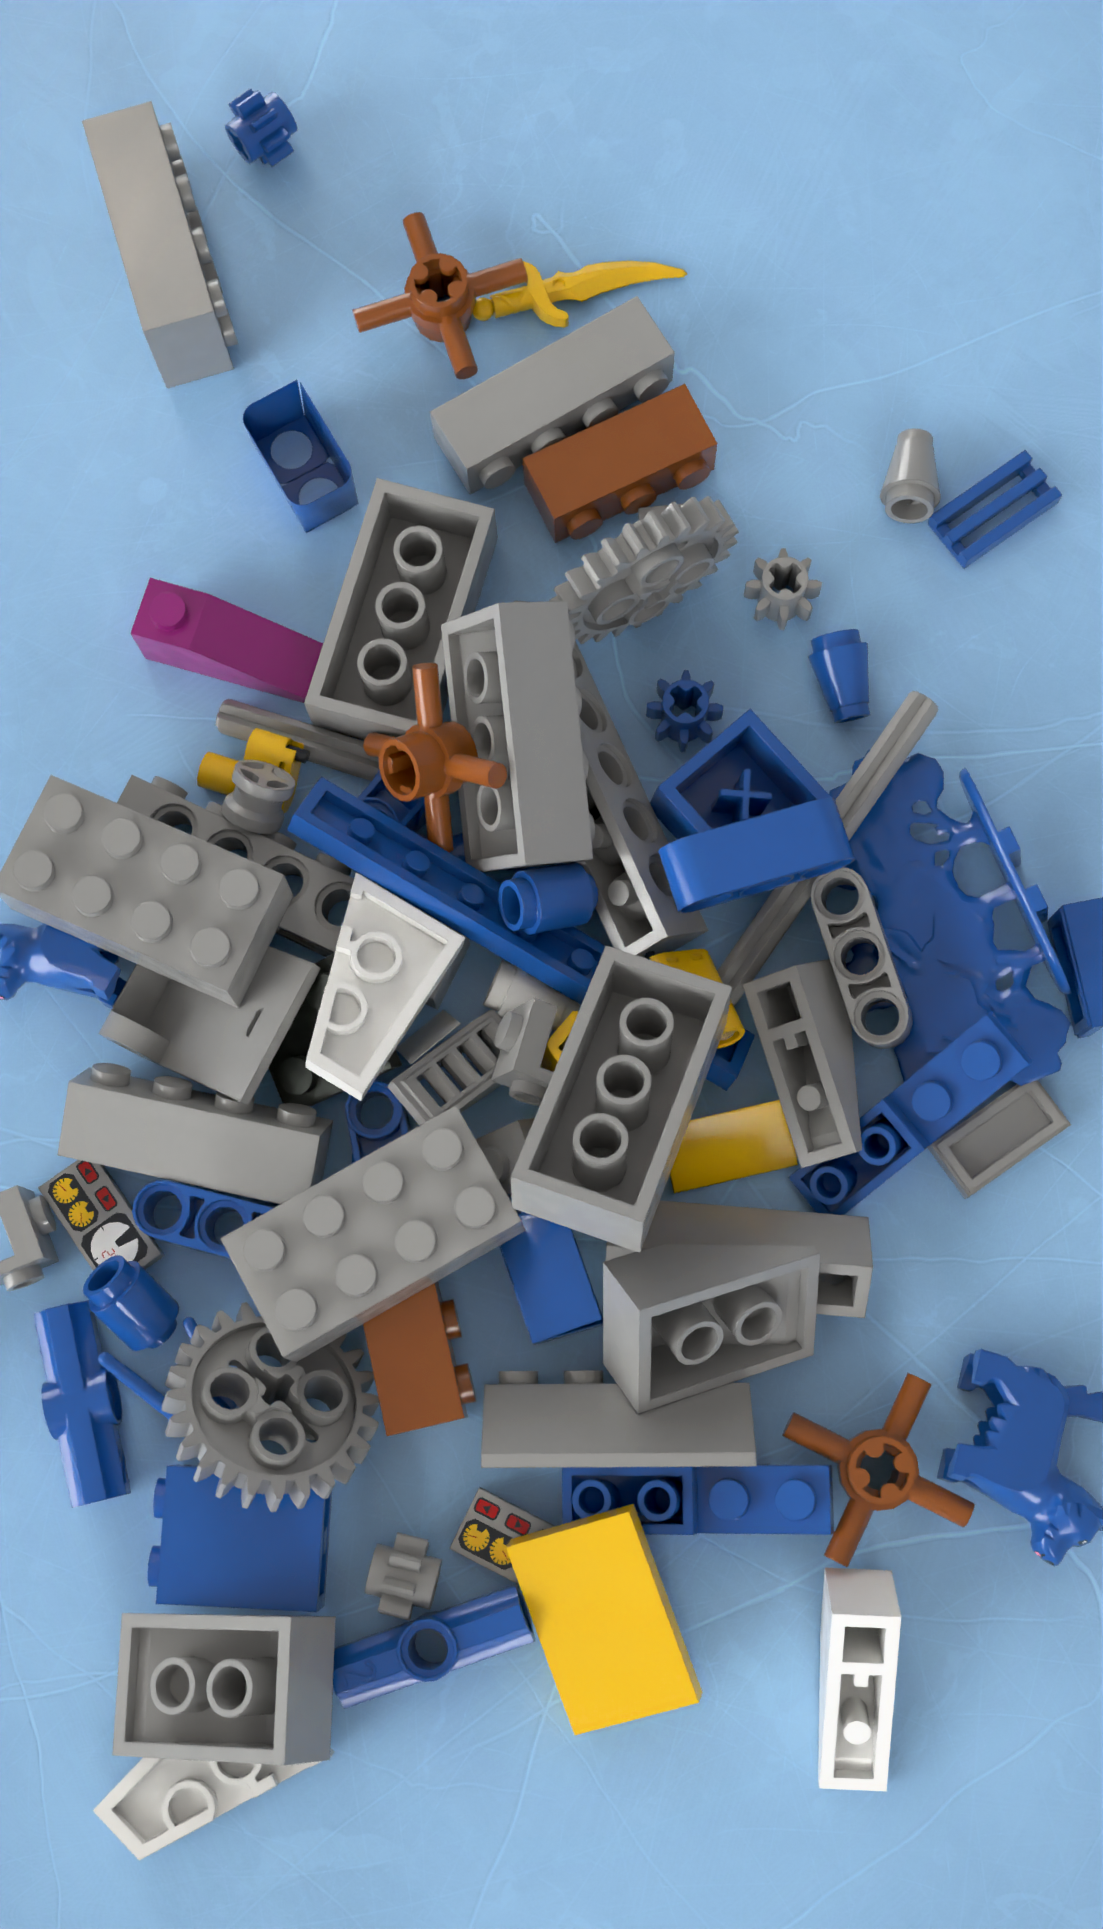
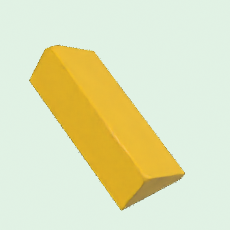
[670,1100,798,1194]

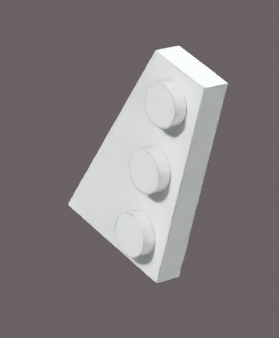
[305,872,465,1101]

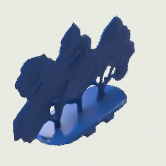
[829,750,1071,1086]

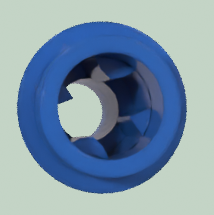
[808,629,870,723]

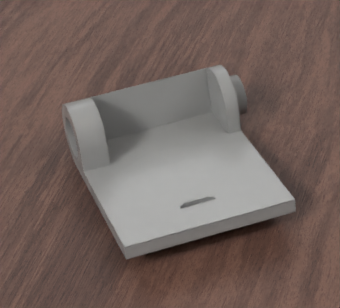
[99,946,321,1105]

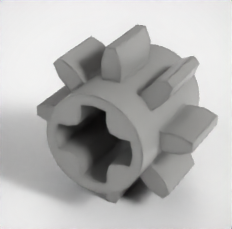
[744,548,822,630]
[365,1532,442,1621]

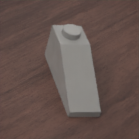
[742,959,862,1168]

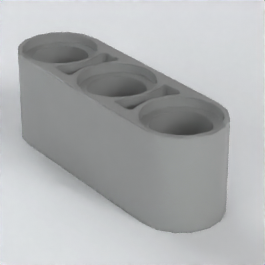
[810,867,913,1049]

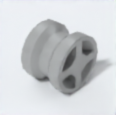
[221,759,295,834]

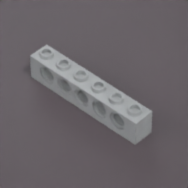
[514,601,709,958]
[117,775,470,1010]

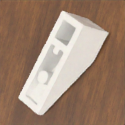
[818,1568,901,1791]

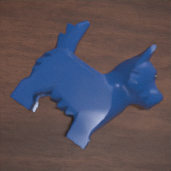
[0,923,126,1009]
[937,1349,1103,1566]

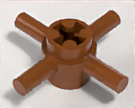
[352,212,528,379]
[363,663,507,852]
[782,1373,975,1568]

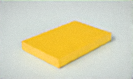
[506,1504,703,1735]

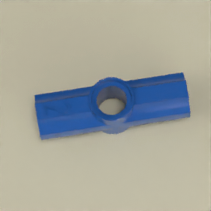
[34,1300,131,1508]
[333,1584,536,1709]

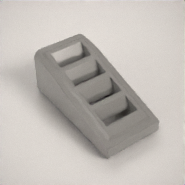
[387,1010,502,1125]

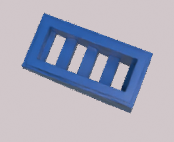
[1047,897,1103,1039]

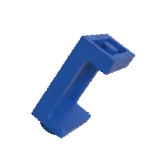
[147,1464,332,1612]

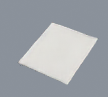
[396,1010,461,1064]

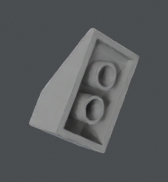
[603,1243,821,1414]
[112,1613,336,1765]

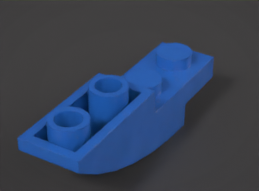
[788,1011,1033,1215]
[562,1464,834,1535]

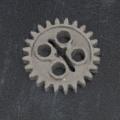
[549,496,739,644]
[162,1302,380,1512]

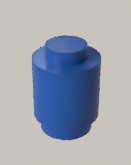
[498,862,598,935]
[83,1255,179,1351]

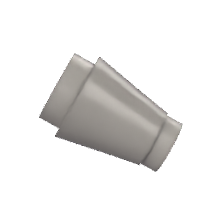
[880,429,941,523]

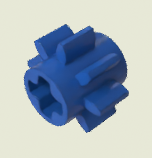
[225,88,297,167]
[646,670,723,752]

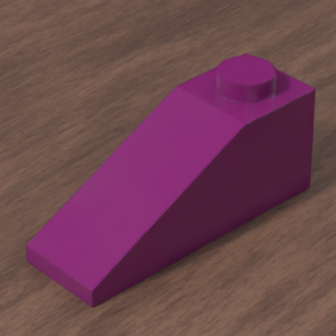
[130,578,323,703]

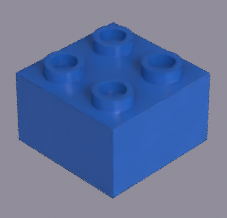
[650,709,832,840]

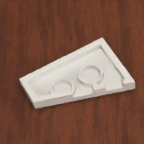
[93,1747,334,1861]

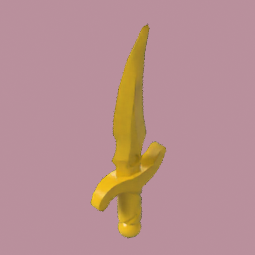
[472,260,687,328]

